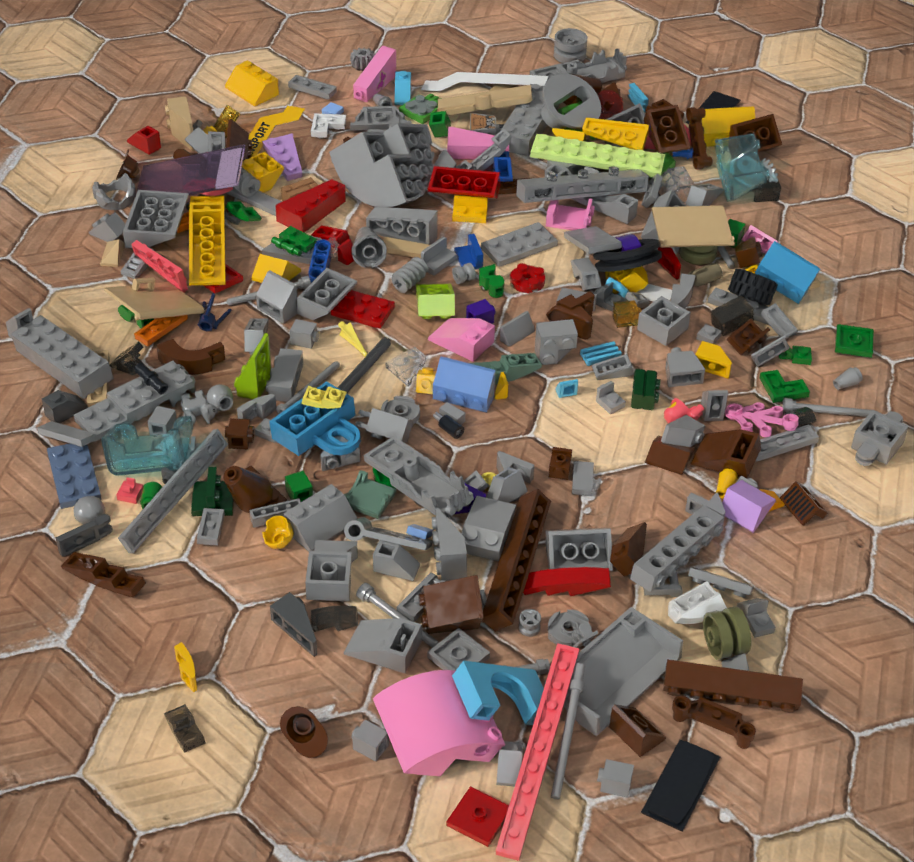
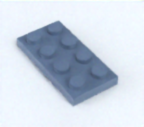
[47,444,102,509]

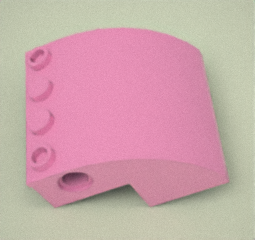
[373,670,505,776]

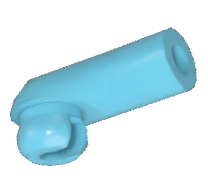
[606,277,629,298]

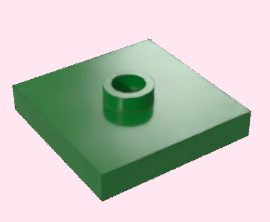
[835,324,874,358]

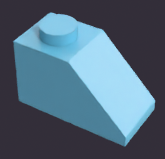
[395,71,411,105]

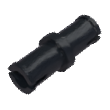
[134,362,168,395]

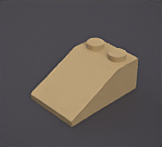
[165,97,195,151]

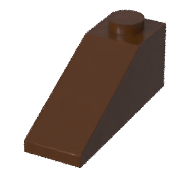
[610,522,647,577]

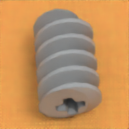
[232,166,260,197]
[392,257,429,293]

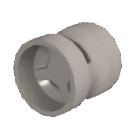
[452,263,476,285]

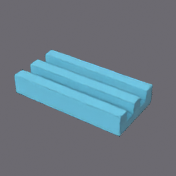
[628,83,649,113]
[580,341,622,366]

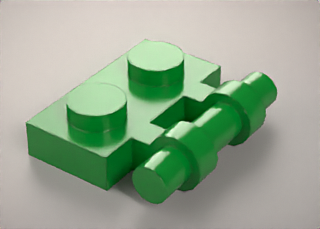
[271,226,317,256]

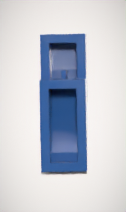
[492,151,513,181]

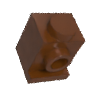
[548,447,573,480]

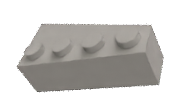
[366,207,438,245]

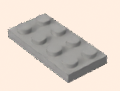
[481,222,558,267]

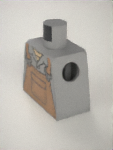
[470,113,504,135]

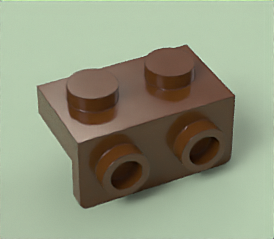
[726,319,770,355]

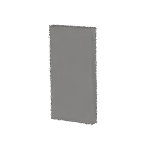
[564,226,622,254]

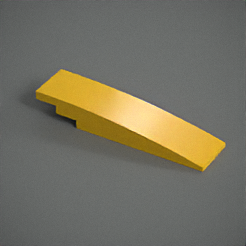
[189,196,226,286]

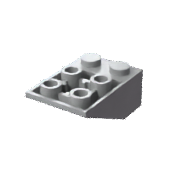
[432,508,467,581]
[344,618,422,673]

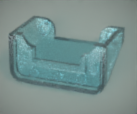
[715,133,770,202]
[101,416,193,476]

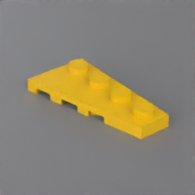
[582,117,649,150]

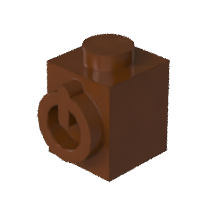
[225,418,255,450]

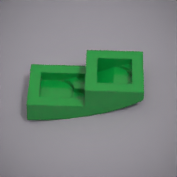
[225,201,262,222]

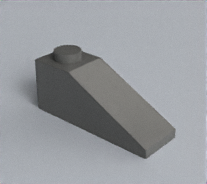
[270,592,317,657]

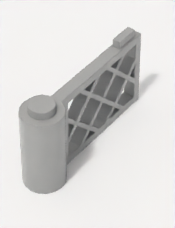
[344,517,433,550]

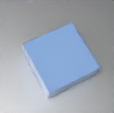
[322,102,344,115]
[406,524,433,539]

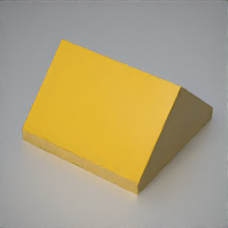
[251,254,301,283]

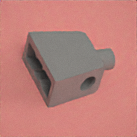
[665,347,705,387]

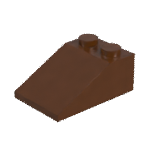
[643,105,691,154]

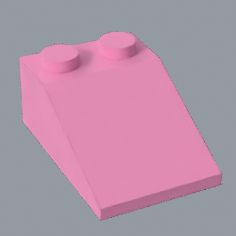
[428,318,495,362]

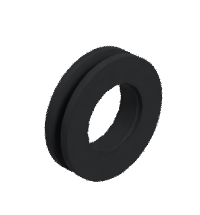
[593,239,662,272]

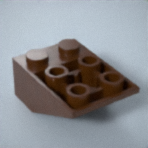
[691,429,761,478]

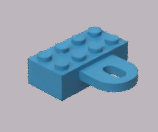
[269,381,361,456]

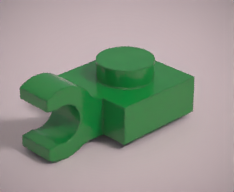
[779,345,812,365]

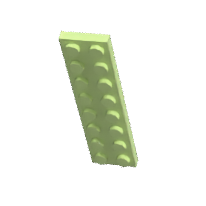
[530,134,665,177]

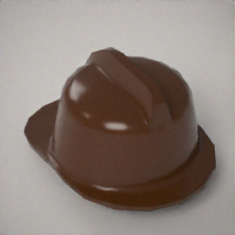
[116,149,140,180]
[280,706,328,758]

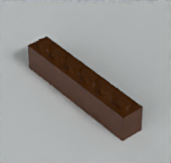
[663,659,803,712]

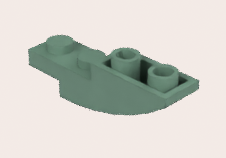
[470,353,542,385]

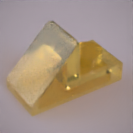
[213,105,240,138]

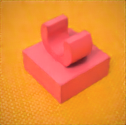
[116,477,143,504]

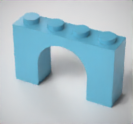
[452,661,544,725]

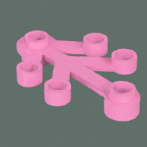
[725,402,799,437]

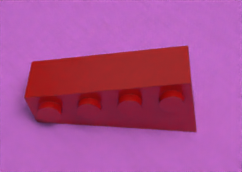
[275,179,346,233]

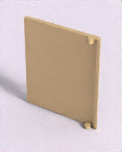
[652,205,735,248]
[104,277,204,320]

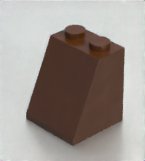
[418,575,484,634]

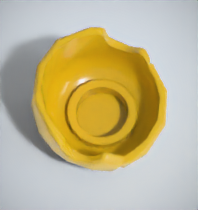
[262,515,294,549]

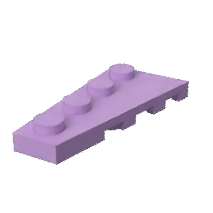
[262,133,302,181]

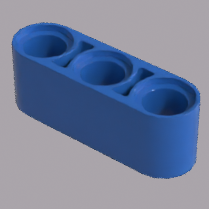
[309,239,332,283]

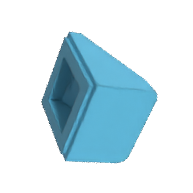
[555,379,578,398]

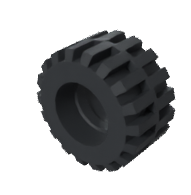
[728,269,778,305]

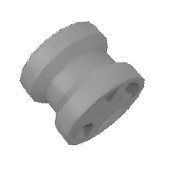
[519,609,541,637]

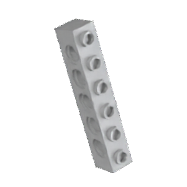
[630,505,724,592]

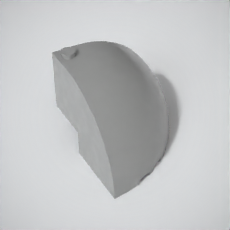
[329,124,435,207]

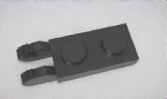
[55,514,113,557]

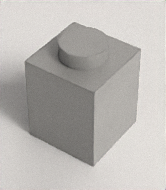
[290,319,319,349]
[148,406,177,439]
[351,720,389,761]
[597,759,634,798]

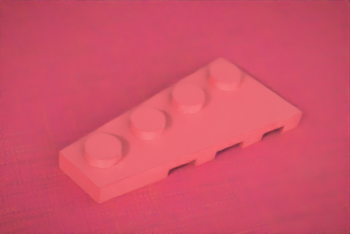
[131,240,188,293]

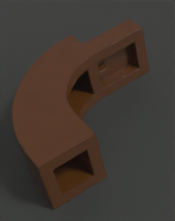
[156,339,225,375]

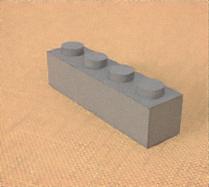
[249,499,301,528]

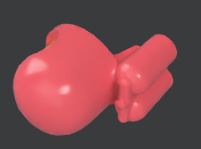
[664,398,704,424]

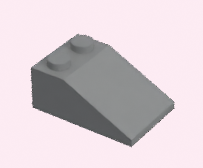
[461,496,516,561]

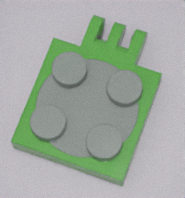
[399,93,442,124]

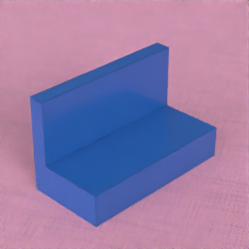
[454,234,483,270]

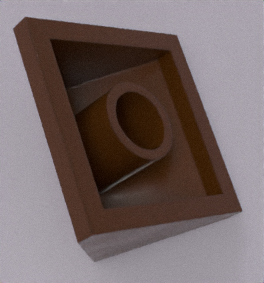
[609,704,666,757]

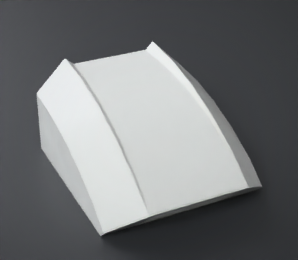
[668,581,727,624]

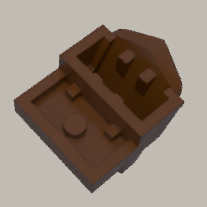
[546,291,595,340]

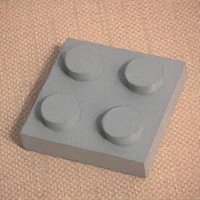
[427,628,490,670]

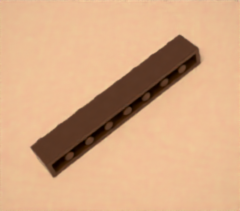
[482,489,551,632]

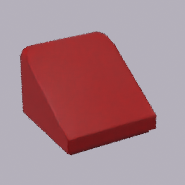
[337,239,355,265]

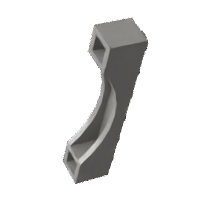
[544,163,638,224]

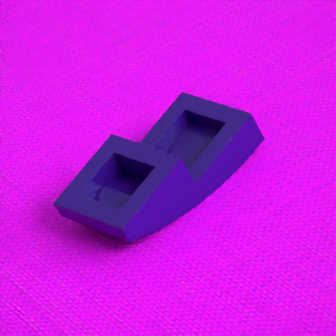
[615,234,641,252]

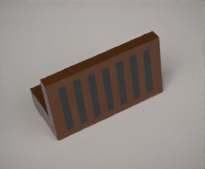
[780,481,828,526]

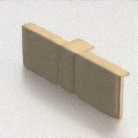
[437,85,532,115]

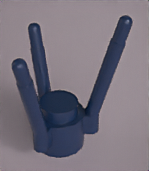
[197,293,232,331]

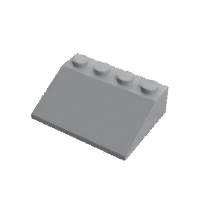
[123,190,189,249]

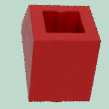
[127,126,161,155]

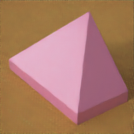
[741,225,778,254]

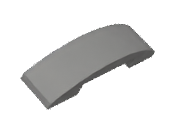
[456,129,512,171]

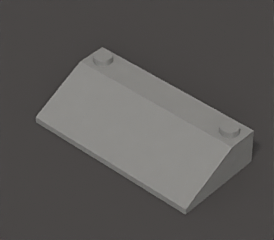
[545,607,683,736]

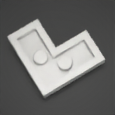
[311,113,346,138]

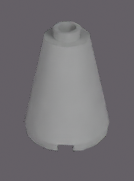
[352,227,387,268]

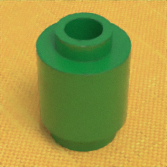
[140,482,162,509]

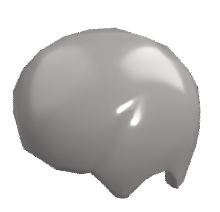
[74,496,105,525]

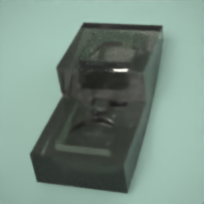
[311,605,358,632]
[164,704,205,753]

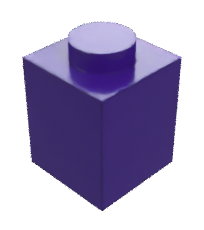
[466,299,496,324]

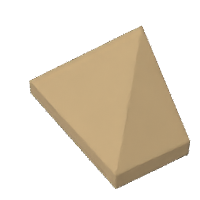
[100,240,125,267]

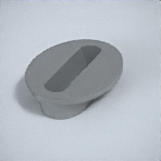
[541,73,601,129]

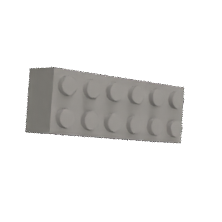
[501,84,559,157]
[11,315,114,399]

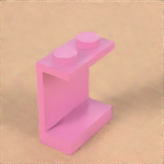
[546,198,595,230]

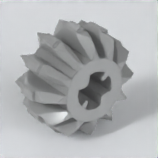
[350,47,375,71]

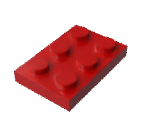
[331,290,395,329]

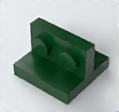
[191,467,234,516]

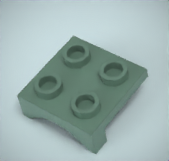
[344,470,397,519]

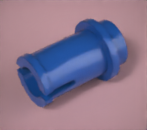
[673,148,693,159]

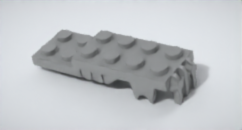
[530,49,627,87]
[73,361,196,442]
[363,436,474,517]

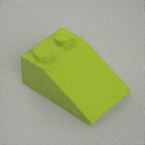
[416,284,455,319]
[234,333,271,400]

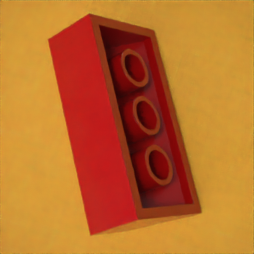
[428,166,500,199]

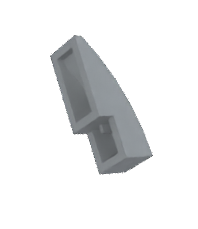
[671,274,695,309]

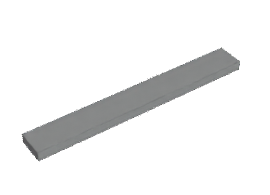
[118,429,228,553]

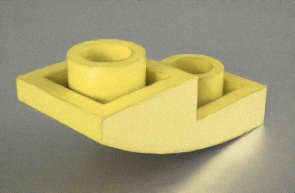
[302,386,347,409]

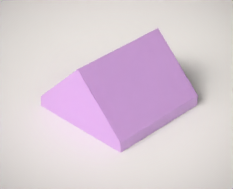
[722,480,776,533]

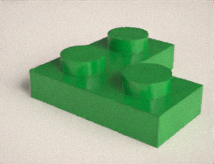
[759,370,810,403]

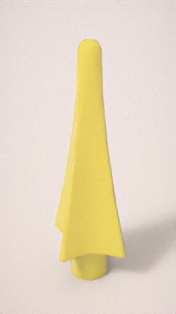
[338,321,368,357]

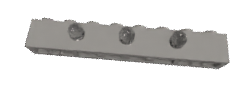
[516,166,649,203]

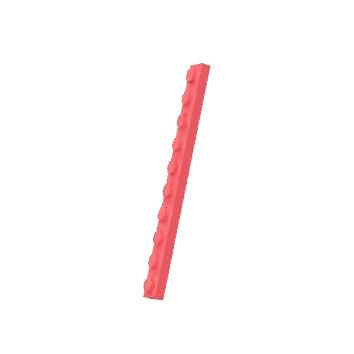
[496,643,579,861]

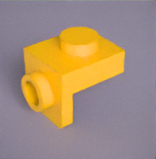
[416,367,436,394]

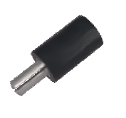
[433,412,464,439]

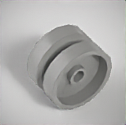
[554,28,588,63]

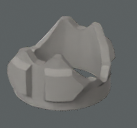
[92,173,136,210]

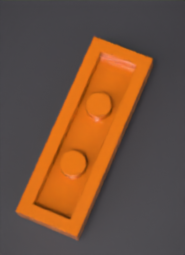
[134,315,188,346]

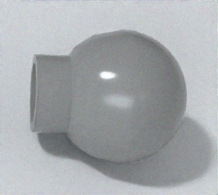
[206,384,233,411]

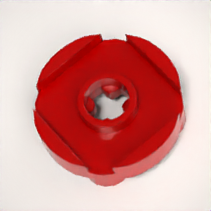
[510,263,545,293]

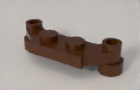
[686,107,713,169]
[672,696,756,749]

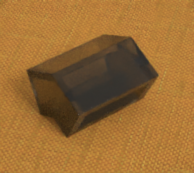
[785,407,817,428]

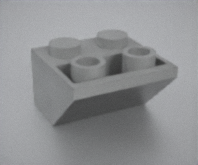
[256,270,297,324]

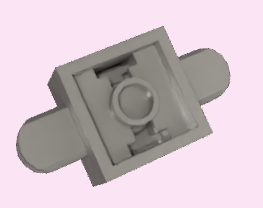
[851,410,908,466]

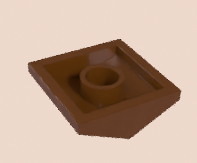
[645,435,695,475]

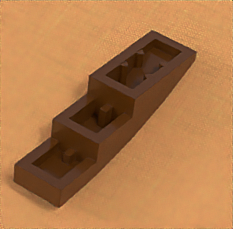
[61,552,146,598]

